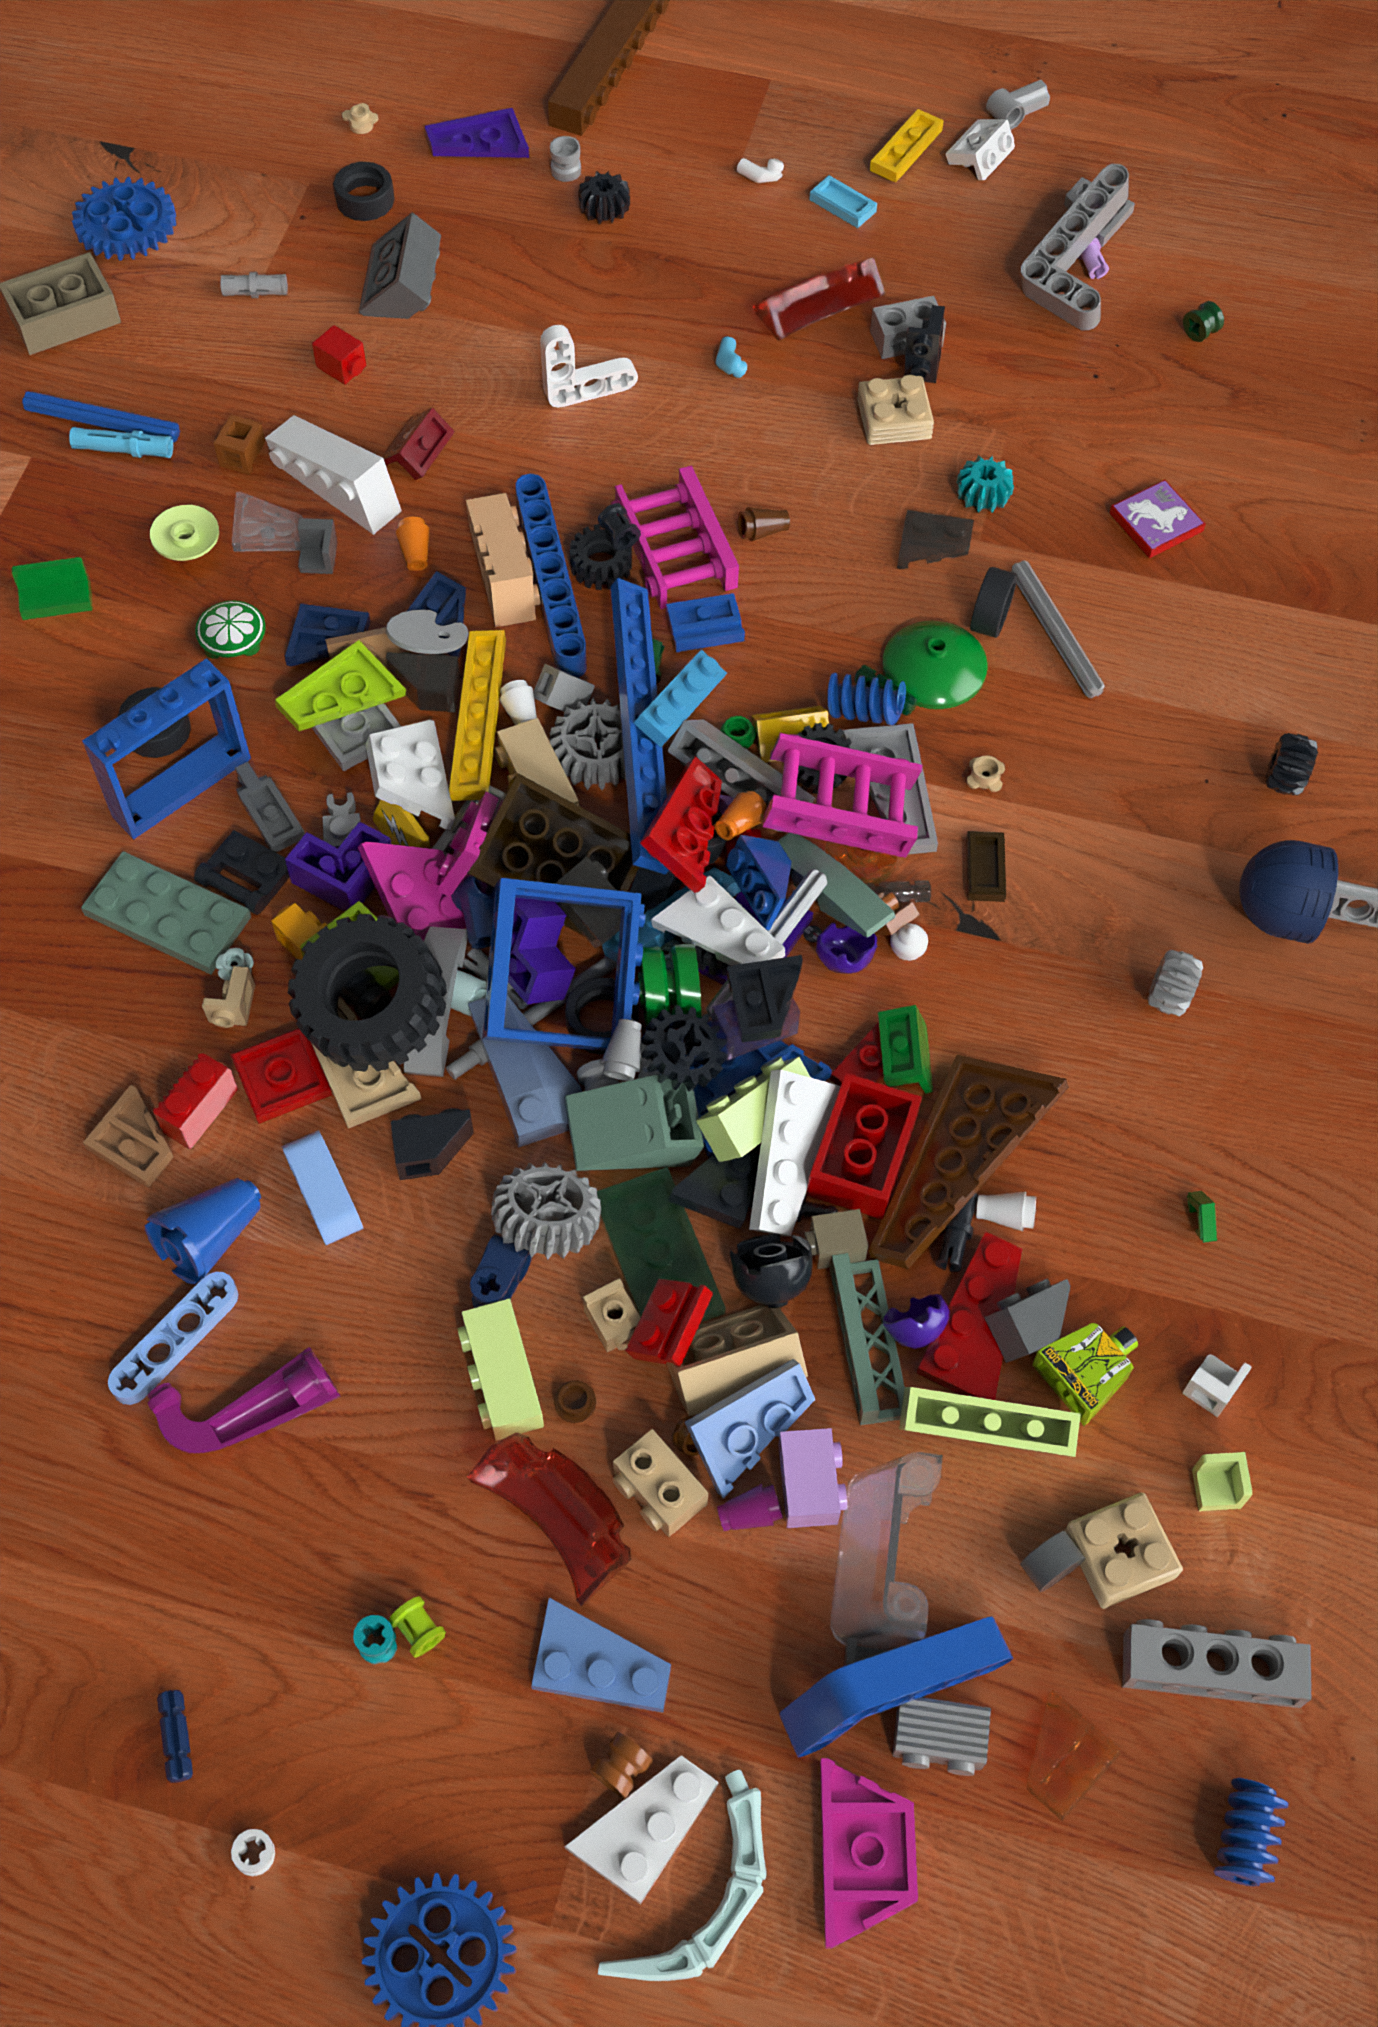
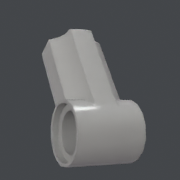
[986,80,1050,130]

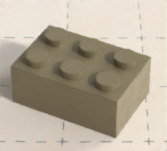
[0,252,121,355]

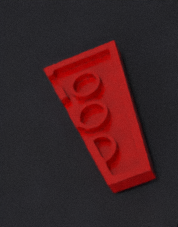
[640,756,722,894]

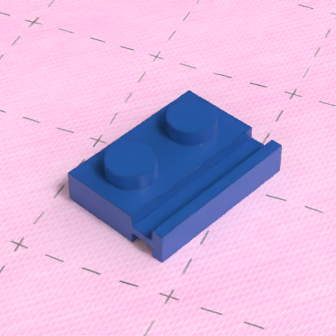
[666,593,745,652]

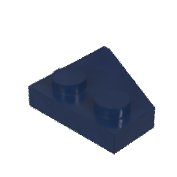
[406,571,466,660]
[285,604,370,666]

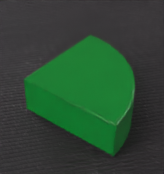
[1187,1191,1217,1243]

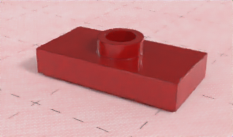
[830,1022,884,1086]

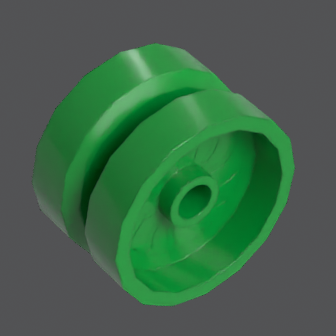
[638,943,702,1031]

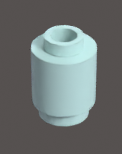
[451,969,487,1016]

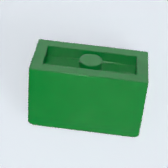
[11,557,93,620]
[878,1005,933,1094]

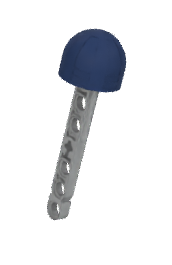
[1239,840,1378,944]

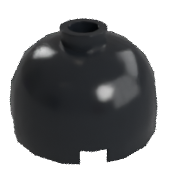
[729,1234,813,1308]

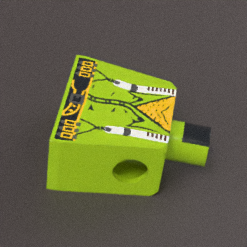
[1032,1323,1138,1426]

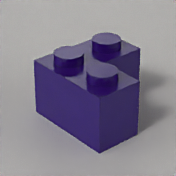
[285,821,391,912]
[488,897,575,1004]

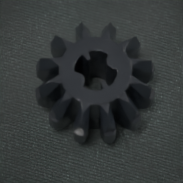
[578,171,630,224]
[1265,733,1318,796]

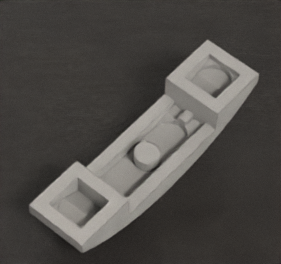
[404,927,468,1077]

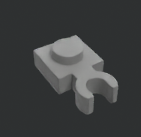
[323,792,361,848]

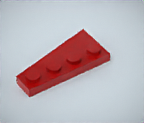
[917,1231,1022,1400]

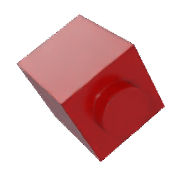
[312,325,367,385]

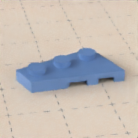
[685,1359,815,1499]
[531,1598,671,1713]

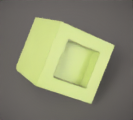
[1192,1452,1252,1511]

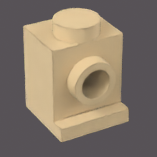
[583,1278,641,1352]

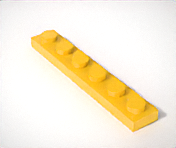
[449,630,506,801]

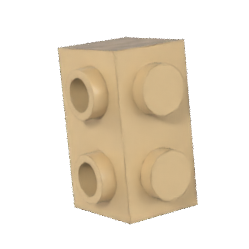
[612,1429,708,1537]

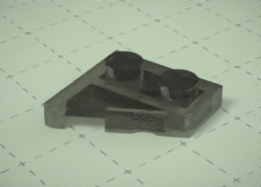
[897,510,974,569]

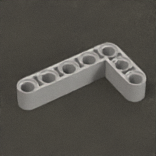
[1021,164,1129,330]

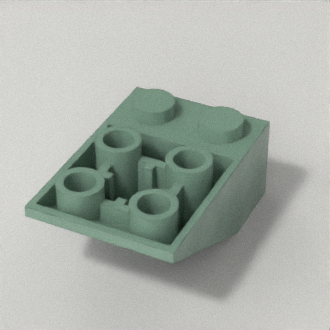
[564,1075,704,1171]

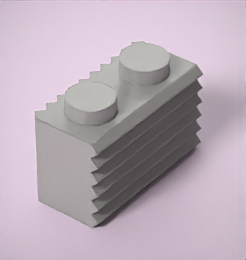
[892,1697,991,1776]

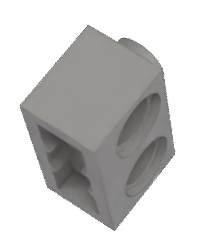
[870,296,946,359]

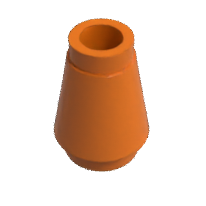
[395,516,430,571]
[715,791,767,840]

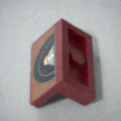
[382,407,455,480]

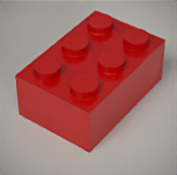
[807,1073,922,1220]

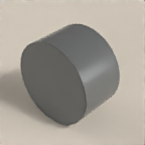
[1020,1531,1085,1592]

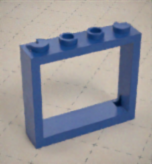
[82,658,251,840]
[482,878,646,1051]

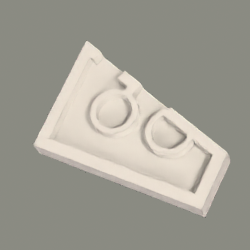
[651,875,785,966]

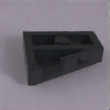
[668,1151,759,1229]

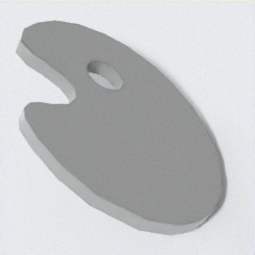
[386,610,469,654]

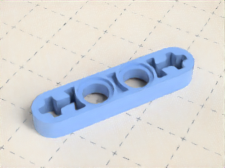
[108,1272,239,1405]

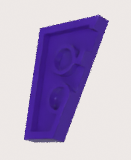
[424,108,529,158]

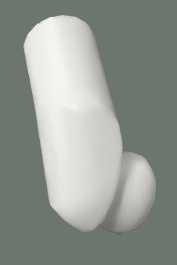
[737,158,784,183]

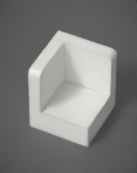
[1182,1354,1252,1418]

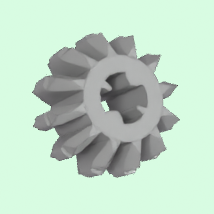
[1148,950,1203,1016]

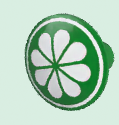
[195,601,266,659]

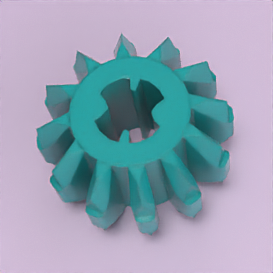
[957,455,1014,513]

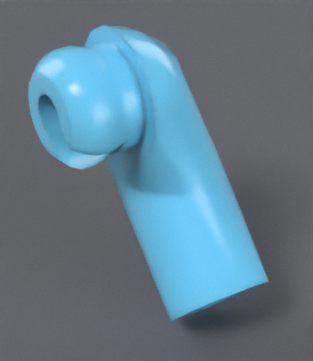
[716,336,747,378]

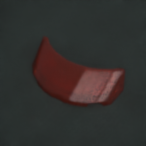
[753,257,885,341]
[467,1432,631,1606]

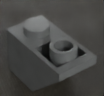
[985,1278,1071,1363]

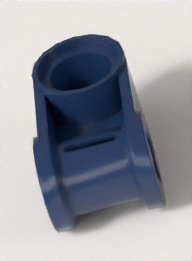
[470,1234,532,1308]

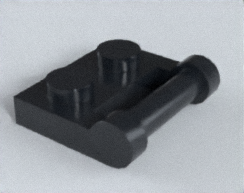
[194,830,290,915]

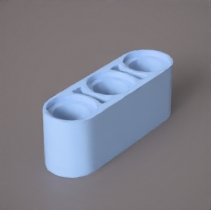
[282,1130,363,1245]

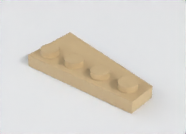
[292,996,421,1129]

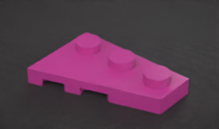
[437,792,499,897]

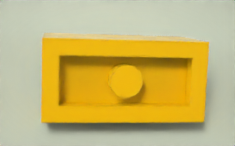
[751,706,829,763]

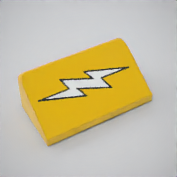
[373,800,430,849]

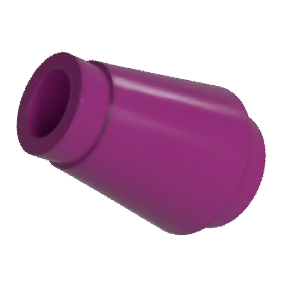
[717,1484,783,1532]

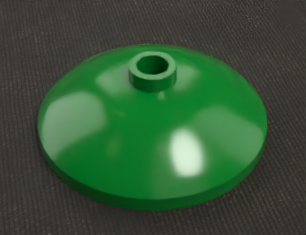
[882,620,988,709]

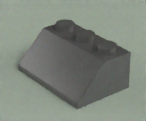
[359,212,441,319]

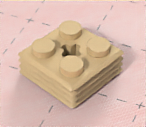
[857,375,934,445]
[1064,1492,1183,1609]

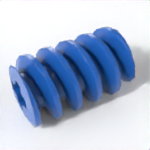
[827,672,906,725]
[1214,1778,1289,1886]

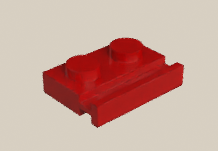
[625,1279,713,1367]

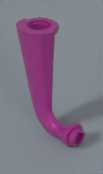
[147,1347,341,1453]

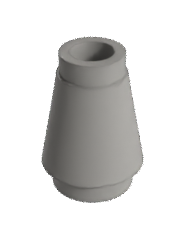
[601,1019,642,1081]

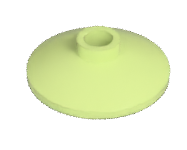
[150,505,219,561]

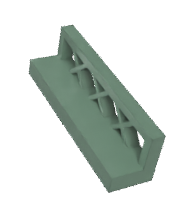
[830,1253,905,1425]

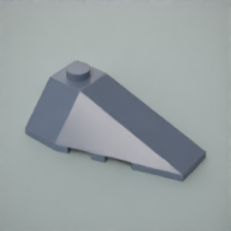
[468,995,582,1148]

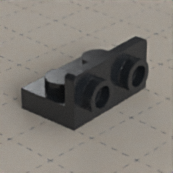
[904,305,945,383]

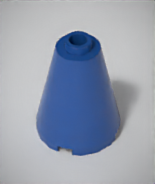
[145,1178,261,1285]

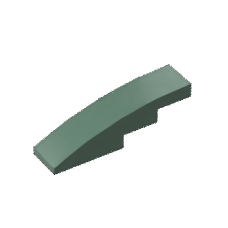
[778,833,896,938]

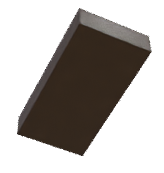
[966,831,1006,902]

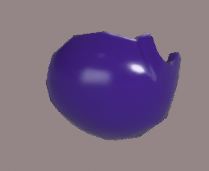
[816,923,877,974]
[882,1294,949,1349]

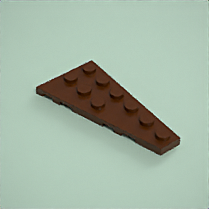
[868,1055,1069,1269]

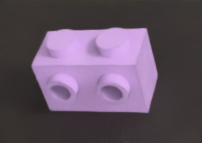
[778,1428,847,1528]

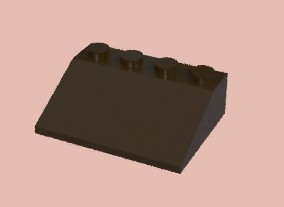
[467,773,639,945]

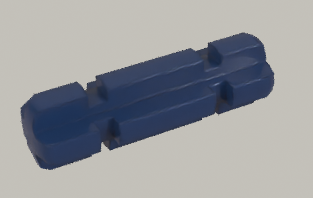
[157,1690,193,1783]

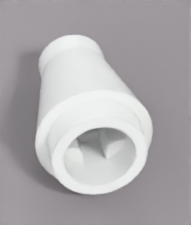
[500,680,537,725]
[976,1191,1036,1231]

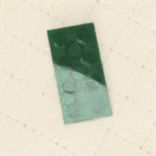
[597,1167,726,1323]

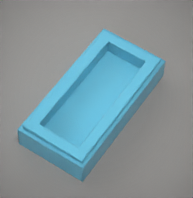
[809,175,877,228]

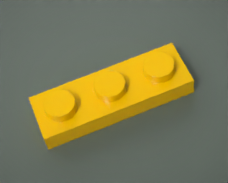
[870,109,944,183]

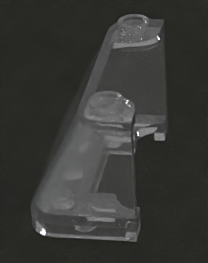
[831,1452,943,1651]

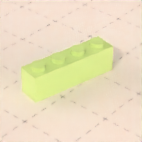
[899,1387,1081,1457]

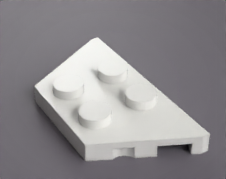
[366,720,455,830]

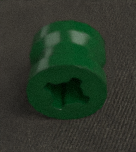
[1183,301,1224,342]

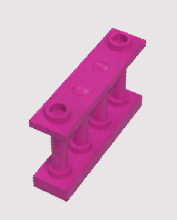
[611,465,739,609]
[763,733,922,858]

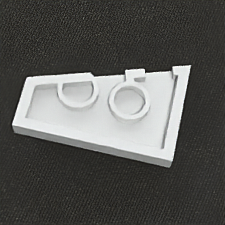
[565,1755,719,1905]

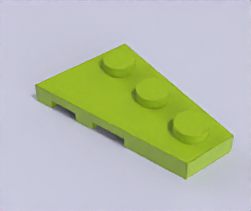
[275,640,406,731]

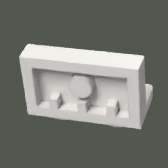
[946,119,1015,180]

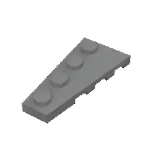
[842,723,938,854]

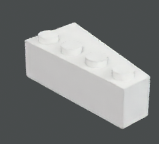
[265,415,402,535]

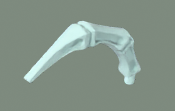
[598,1770,767,1981]

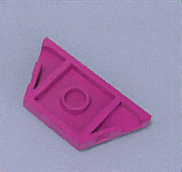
[358,842,466,942]
[820,1758,918,1949]

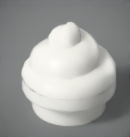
[890,923,928,961]

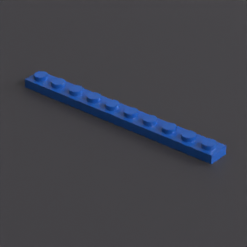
[611,578,669,875]

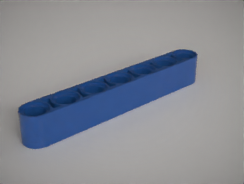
[515,474,587,678]

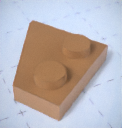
[83,1085,173,1188]

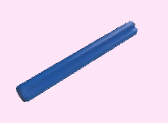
[22,391,180,443]

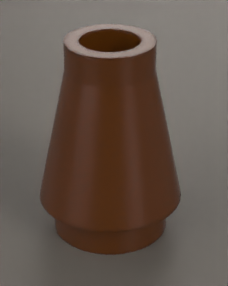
[737,507,790,541]

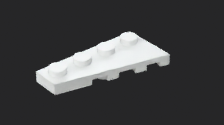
[749,1070,841,1236]

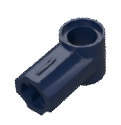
[451,875,495,949]

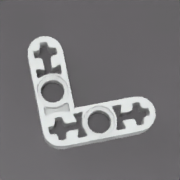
[540,325,638,408]

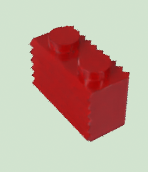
[153,1053,239,1149]

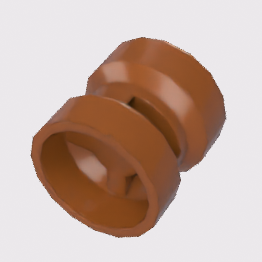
[590,1732,653,1799]

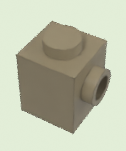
[804,1209,868,1269]

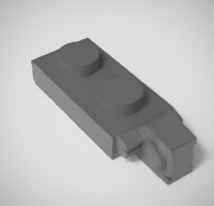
[235,762,305,852]

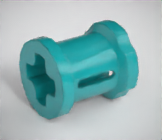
[353,1615,398,1664]

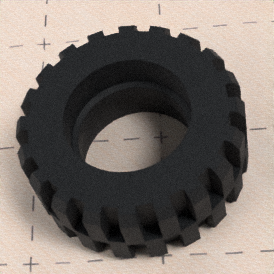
[287,914,447,1072]

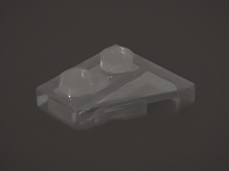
[232,492,303,552]

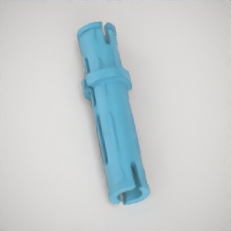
[69,427,173,458]

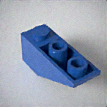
[726,835,792,930]

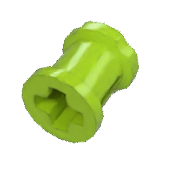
[388,1596,446,1658]

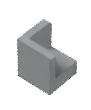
[534,664,595,712]

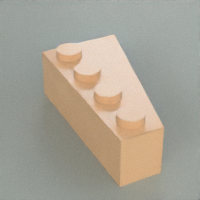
[466,493,541,628]

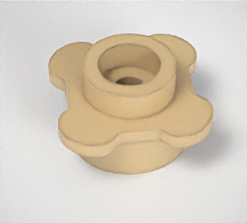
[342,103,378,134]
[967,756,1005,792]

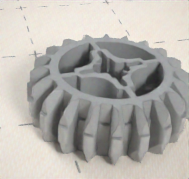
[550,698,626,791]
[491,1161,601,1260]

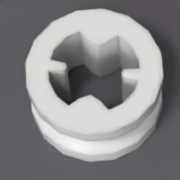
[231,1829,275,1876]

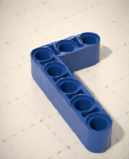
[779,1616,1013,1758]

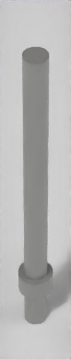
[446,956,617,1080]

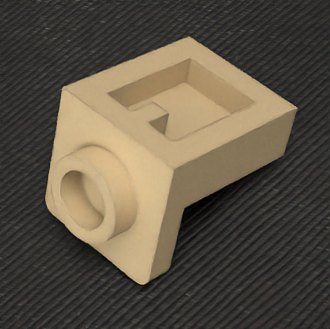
[202,966,255,1028]

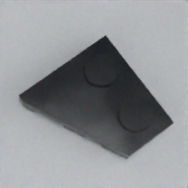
[727,955,803,1043]

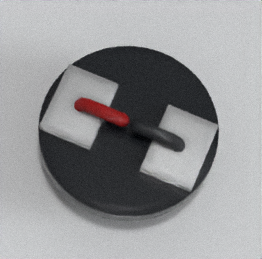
[804,926,822,943]

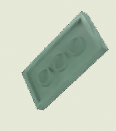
[81,851,251,975]

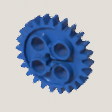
[72,177,177,261]
[362,1873,517,2027]

